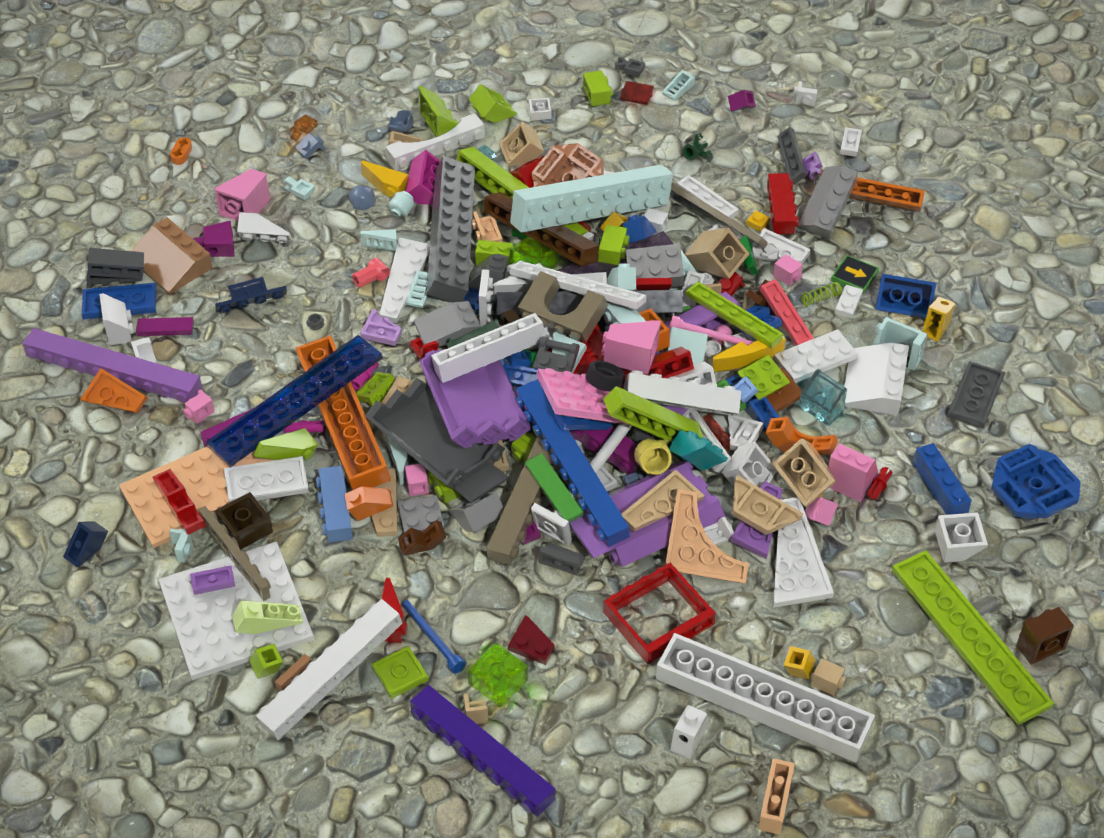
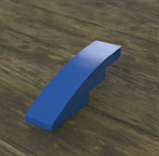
[726,374,780,432]

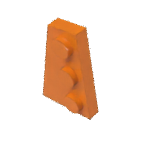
[80,368,148,414]

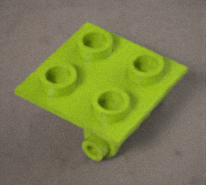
[737,355,790,400]

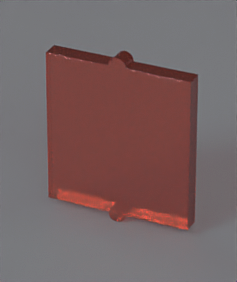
[620,81,654,105]

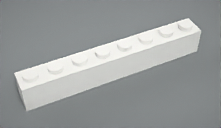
[256,599,403,741]

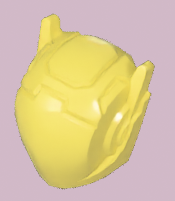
[634,438,672,475]

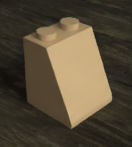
[684,227,749,279]

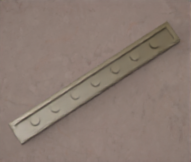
[670,182,768,248]

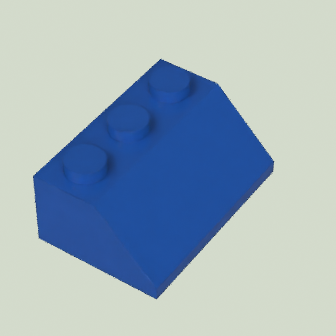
[876,274,937,318]

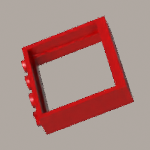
[603,562,716,665]

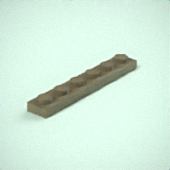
[198,506,271,601]

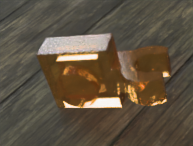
[290,114,318,140]

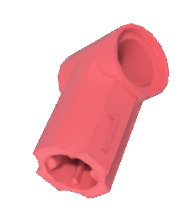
[352,258,390,288]

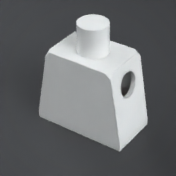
[670,705,708,759]

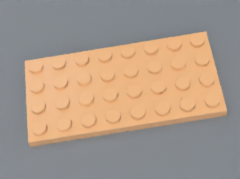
[119,422,274,548]

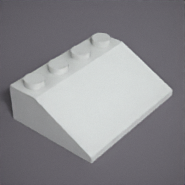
[841,342,909,416]

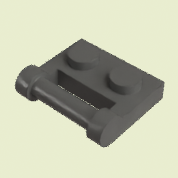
[533,336,580,373]

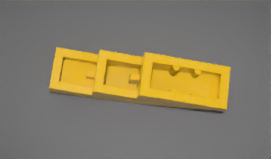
[712,338,786,372]

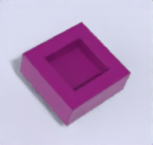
[521,520,541,545]

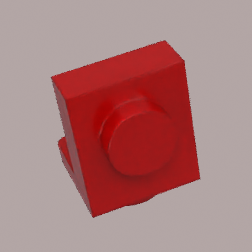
[718,272,745,297]
[409,338,439,360]

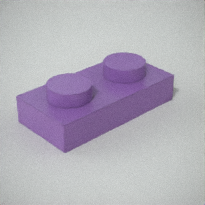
[190,566,235,595]

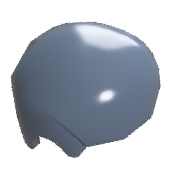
[388,110,414,134]
[349,185,376,210]

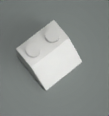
[99,294,134,345]
[722,442,777,488]

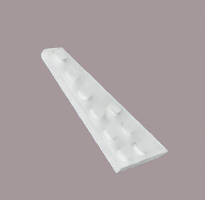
[773,497,834,608]

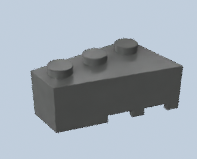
[86,248,144,288]

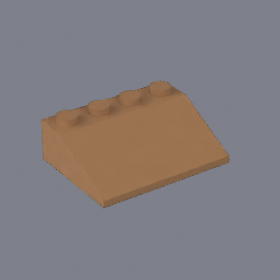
[131,217,212,295]

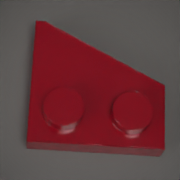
[508,615,555,665]

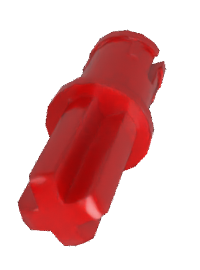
[867,467,893,500]

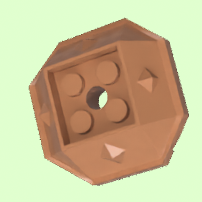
[532,143,605,187]

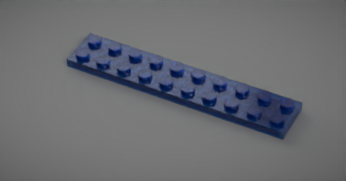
[206,335,383,467]

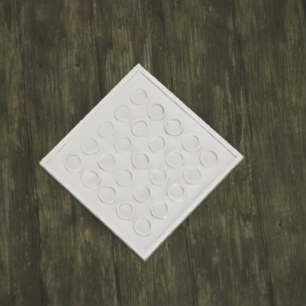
[158,541,314,680]

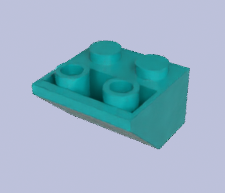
[669,430,728,471]

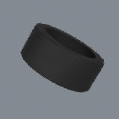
[585,361,625,392]

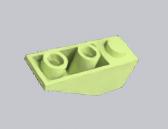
[232,601,303,634]

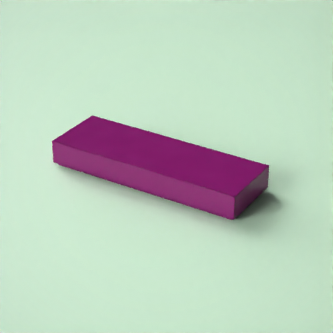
[136,317,194,336]

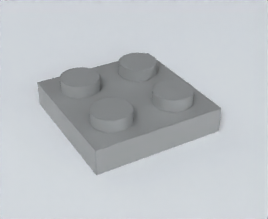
[398,495,444,533]

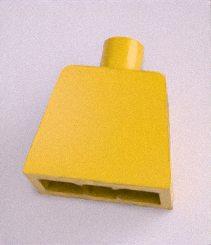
[922,297,955,342]

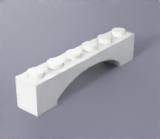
[385,113,485,170]

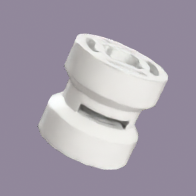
[703,340,721,366]

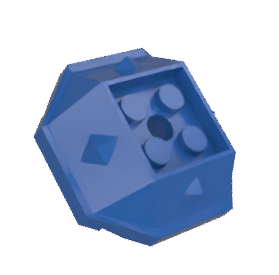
[991,444,1081,521]

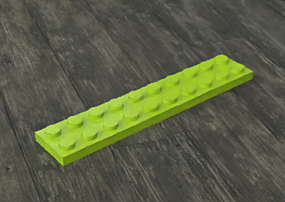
[892,550,1054,725]

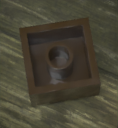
[215,492,273,550]

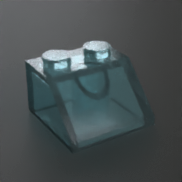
[799,369,847,426]

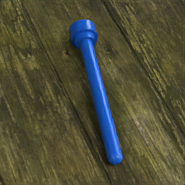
[402,600,466,674]

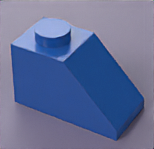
[623,214,657,243]

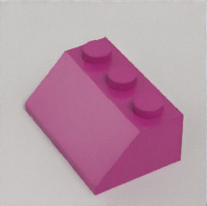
[406,150,440,205]

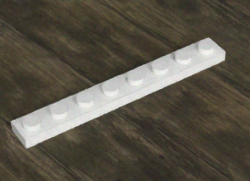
[510,261,647,309]

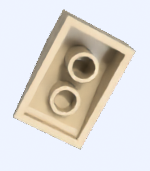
[773,438,836,507]

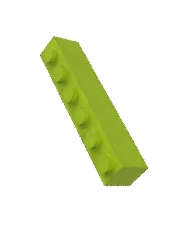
[603,386,704,443]

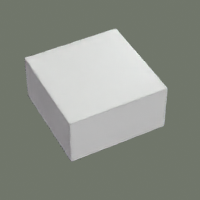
[528,98,551,121]

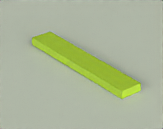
[686,281,784,349]

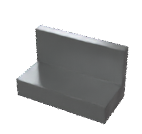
[539,543,586,576]

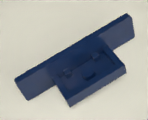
[215,277,287,313]

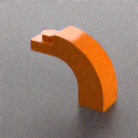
[766,417,838,456]

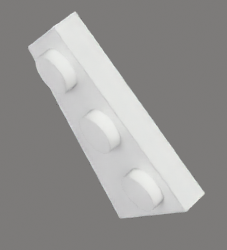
[752,228,810,264]

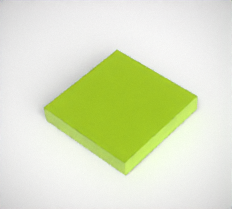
[371,646,429,699]

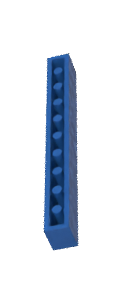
[515,379,630,547]

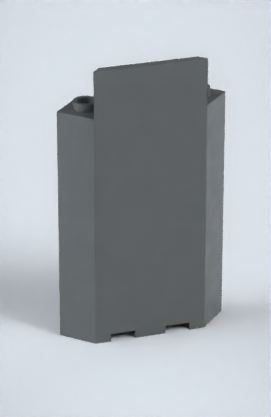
[365,378,510,503]

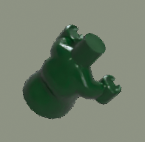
[683,133,712,160]

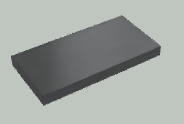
[947,361,1005,429]

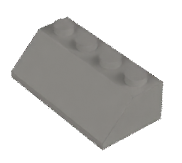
[798,165,858,239]

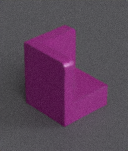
[728,90,756,112]

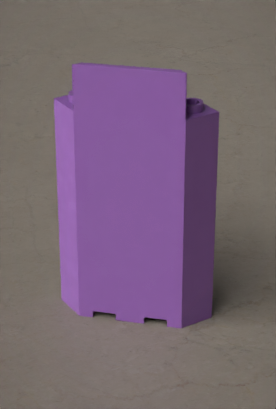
[419,350,531,448]
[569,461,726,567]

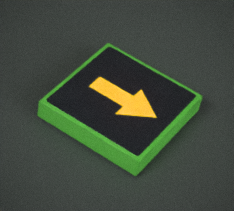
[831,255,879,294]

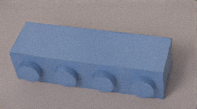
[316,465,353,543]

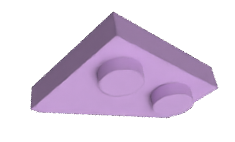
[360,309,402,346]

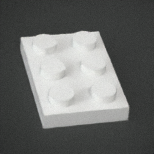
[479,270,494,327]

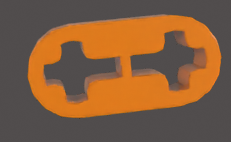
[170,137,192,165]

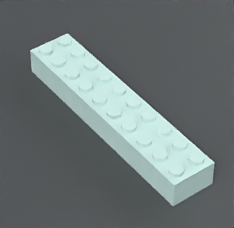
[510,165,673,232]

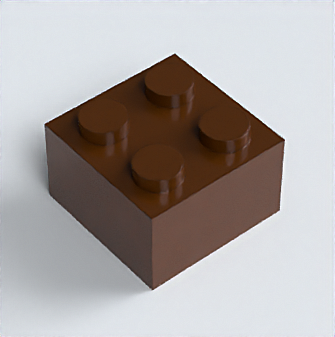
[1016,607,1074,665]

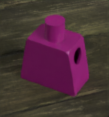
[193,221,235,257]

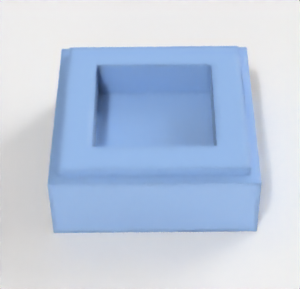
[733,376,759,404]

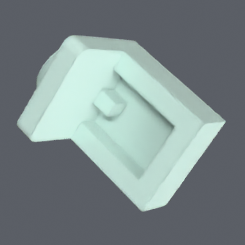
[169,529,193,563]

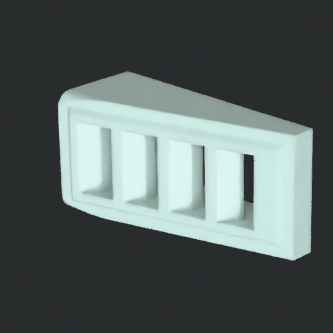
[662,70,695,101]
[361,229,397,251]
[406,271,429,308]

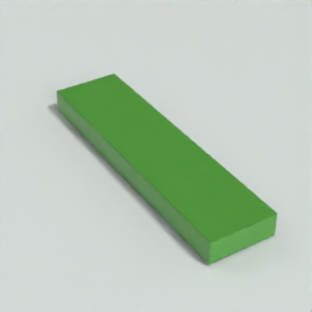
[525,453,583,523]

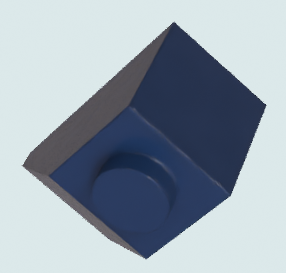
[63,521,108,567]

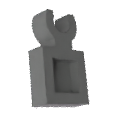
[615,57,645,77]

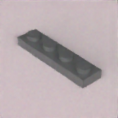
[777,127,808,185]

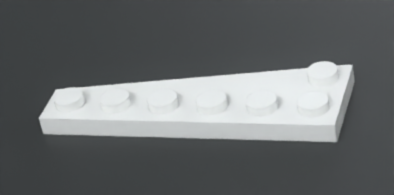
[379,238,430,323]

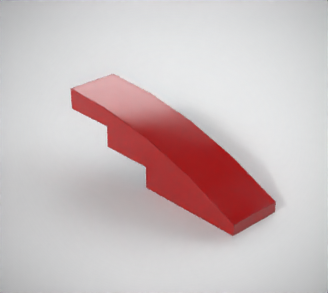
[152,469,206,535]

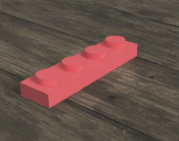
[759,279,814,346]

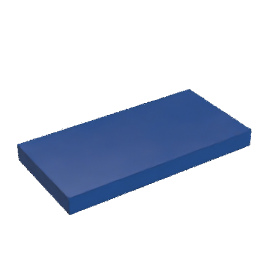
[82,283,157,320]

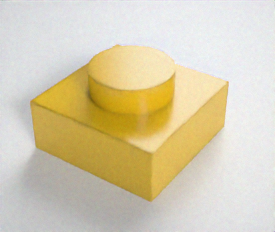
[746,210,770,232]

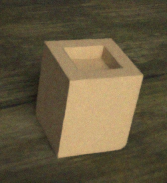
[463,694,488,724]

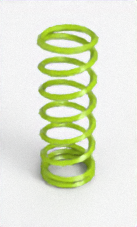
[801,282,842,307]

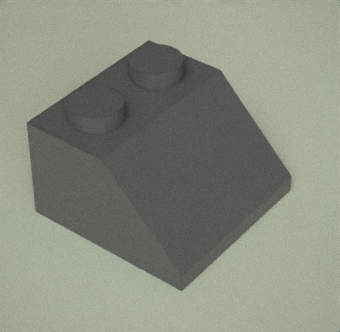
[468,254,509,291]

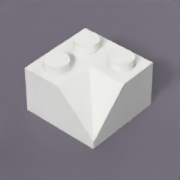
[935,512,988,562]

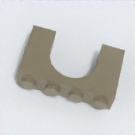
[518,271,608,342]

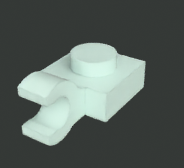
[284,177,315,200]

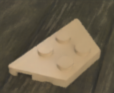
[732,475,804,535]

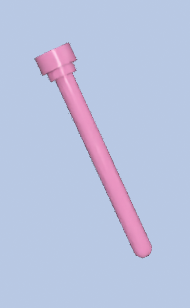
[669,315,753,346]

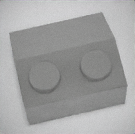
[449,492,504,533]

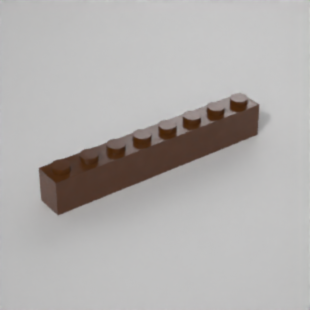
[484,192,599,266]

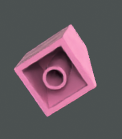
[214,169,270,221]
[601,321,661,374]
[828,443,878,502]

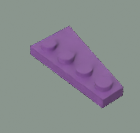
[730,481,783,559]

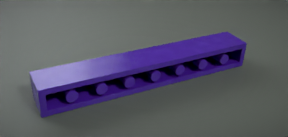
[410,685,556,817]

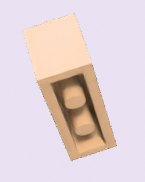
[758,758,795,835]

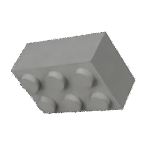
[626,244,685,287]

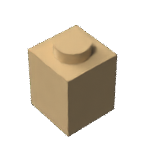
[811,658,846,696]

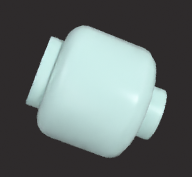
[389,191,414,218]

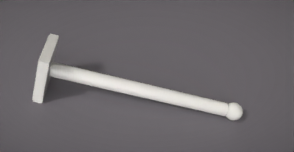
[531,397,646,546]

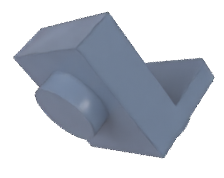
[296,133,326,159]

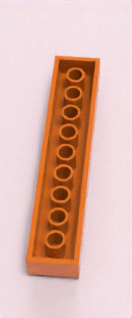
[296,335,391,491]

